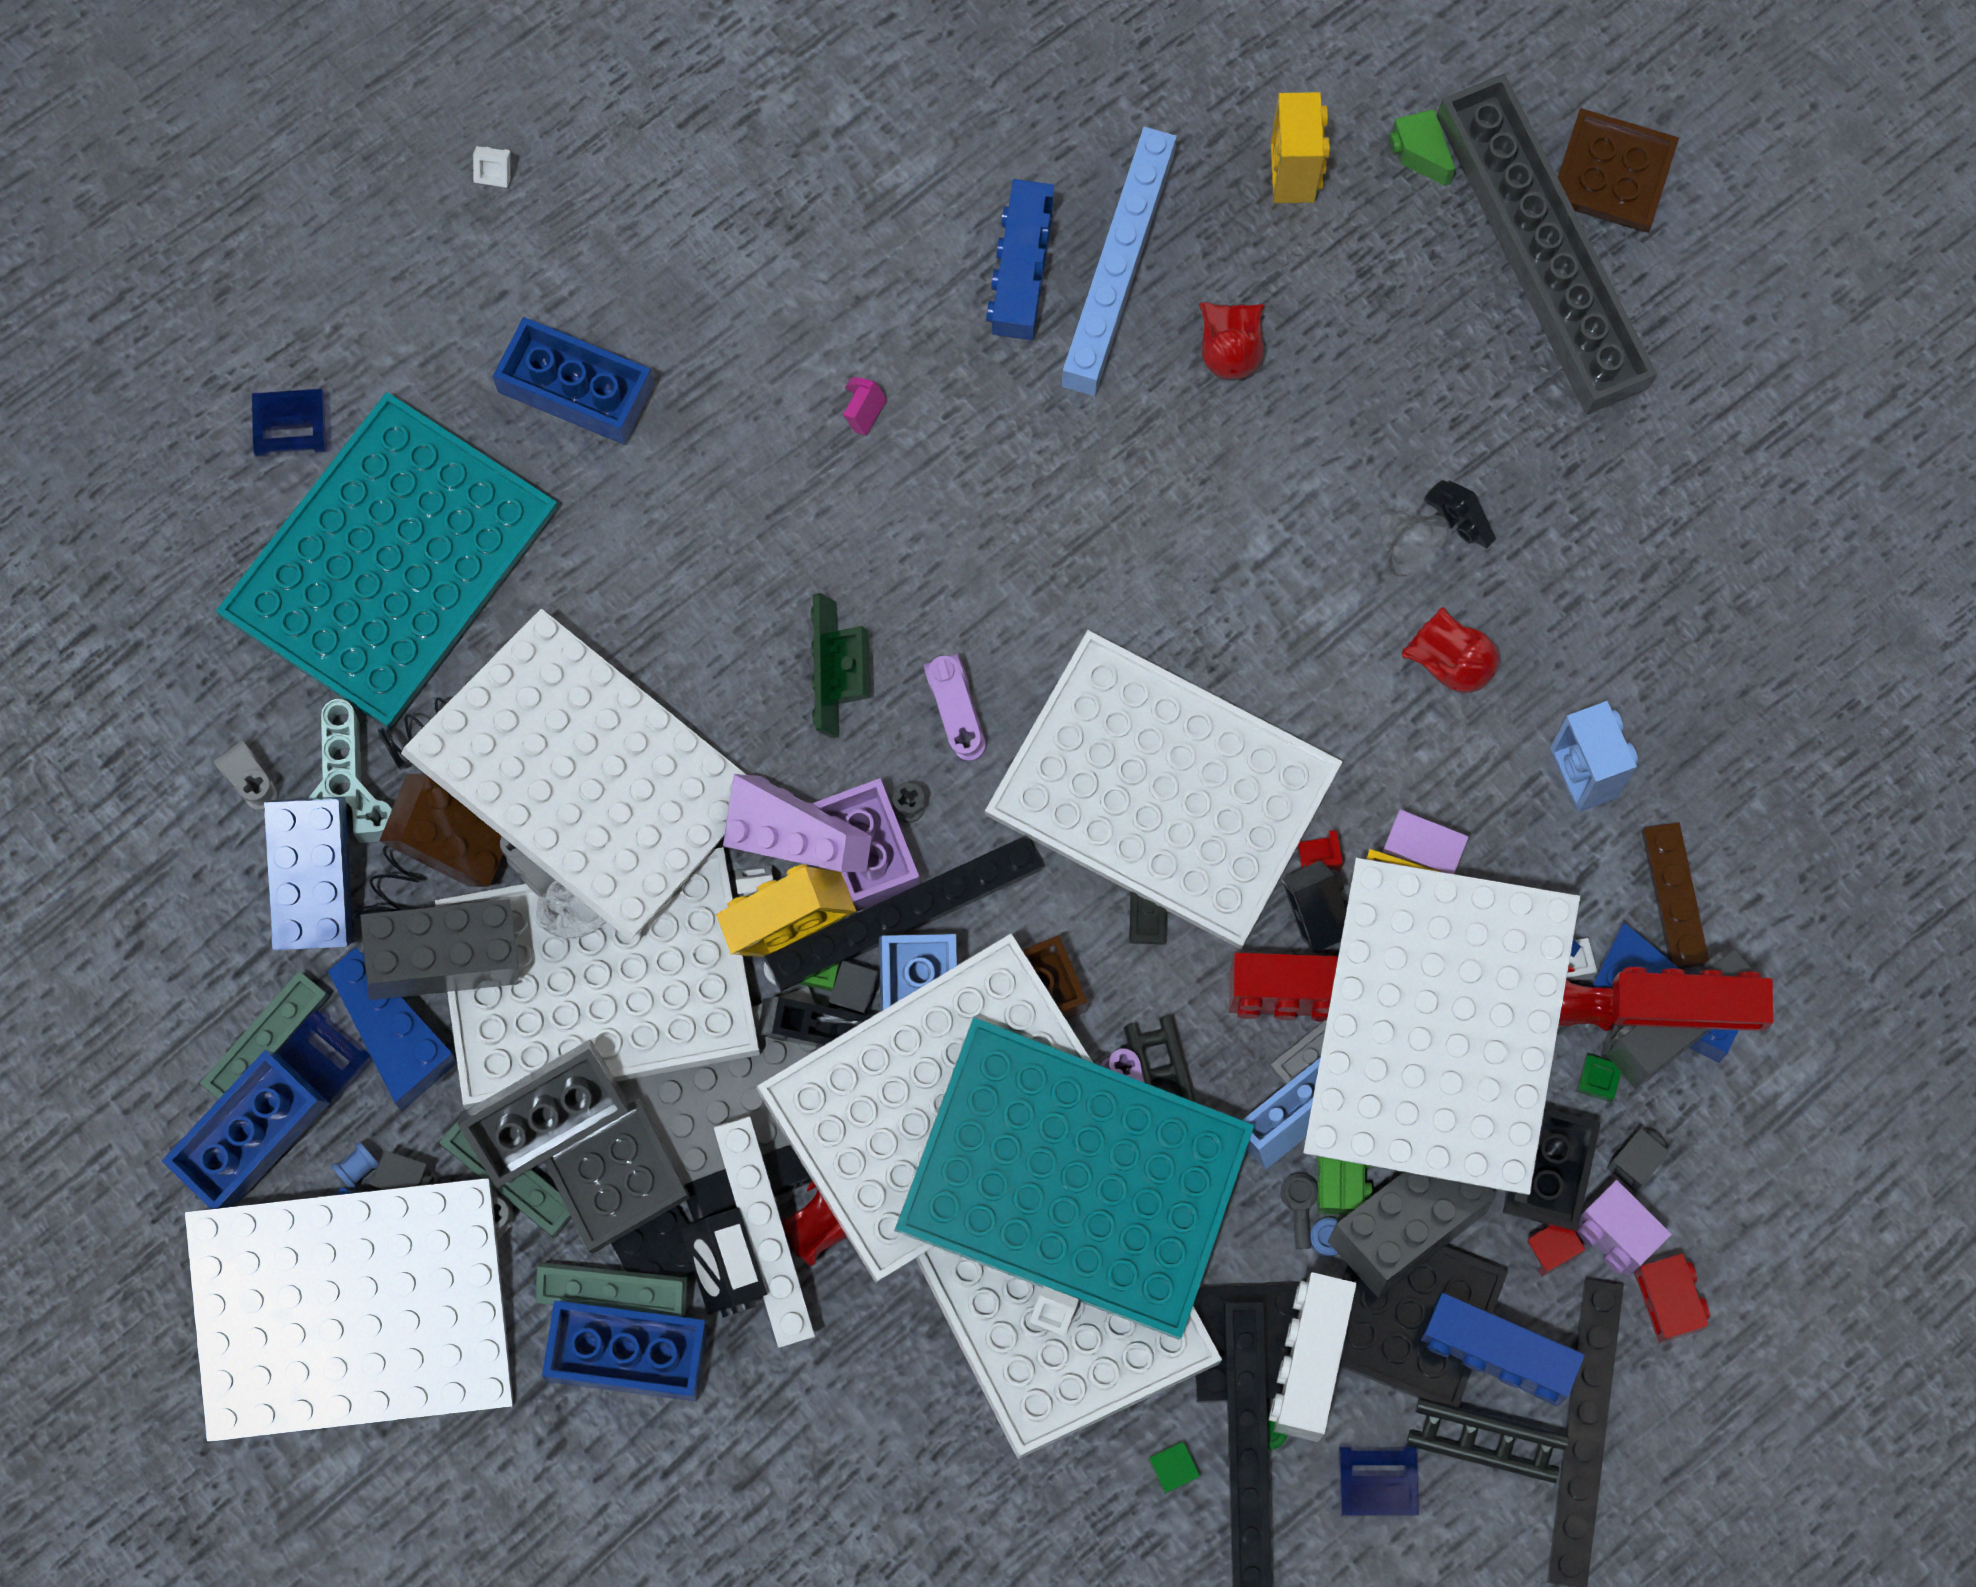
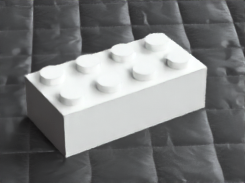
[1269,1272,1356,1442]

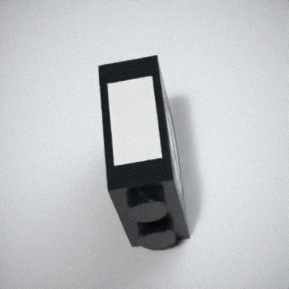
[680,1207,767,1318]

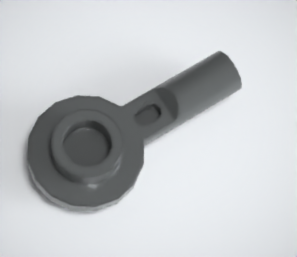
[1280,1174,1318,1249]

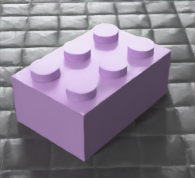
[812,778,920,913]

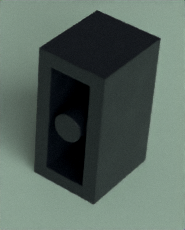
[1281,860,1348,953]

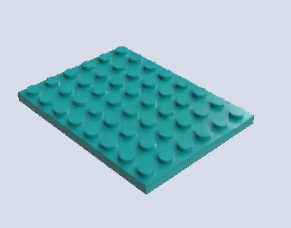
[215,391,559,730]
[894,1017,1255,1340]

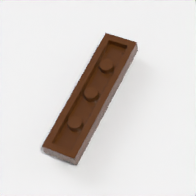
[1642,822,1709,969]

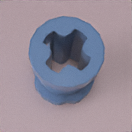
[331,1141,379,1191]

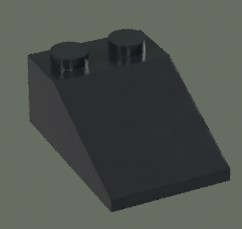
[1503,1108,1601,1232]

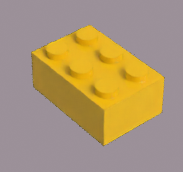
[1270,92,1330,203]
[716,864,856,957]

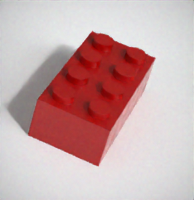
[1229,952,1338,1022]

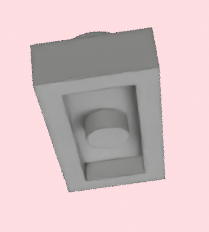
[1269,1019,1327,1086]

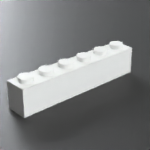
[713,1116,815,1348]

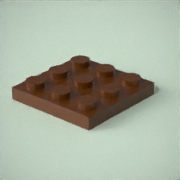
[1558,108,1679,233]

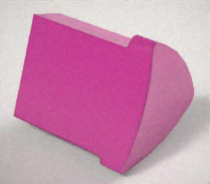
[843,377,886,436]

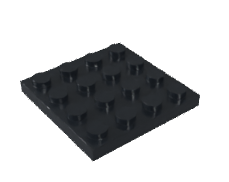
[1339,1246,1508,1407]

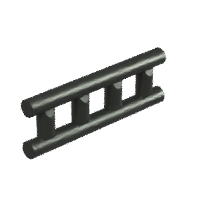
[1123,1015,1196,1103]
[1406,1398,1569,1484]

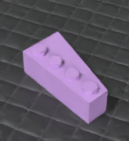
[723,774,872,872]

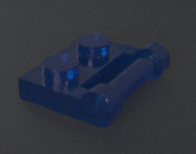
[252,389,327,457]
[277,1010,372,1108]
[1338,1446,1419,1517]

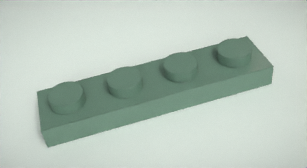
[200,971,329,1100]
[439,1120,571,1238]
[536,1263,687,1317]

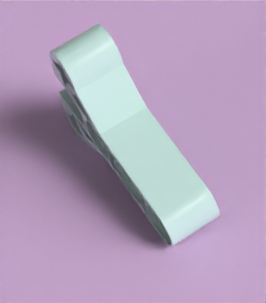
[309,699,392,843]

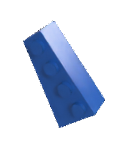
[986,179,1054,340]
[1590,923,1739,1063]
[328,947,457,1112]
[1421,1293,1585,1407]

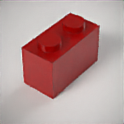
[1634,1253,1710,1344]

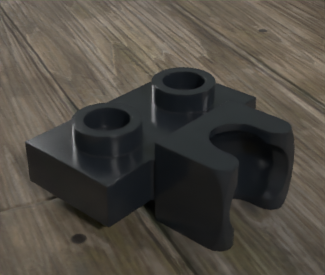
[1424,480,1496,548]

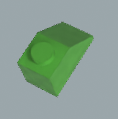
[1388,109,1455,186]

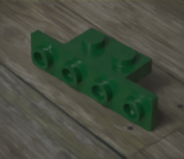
[811,593,870,738]

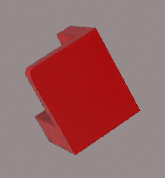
[1297,830,1343,874]
[1527,1225,1585,1277]

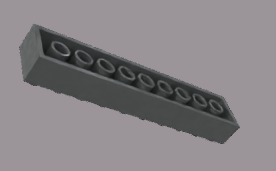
[1436,73,1657,415]

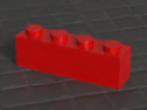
[1613,967,1774,1031]

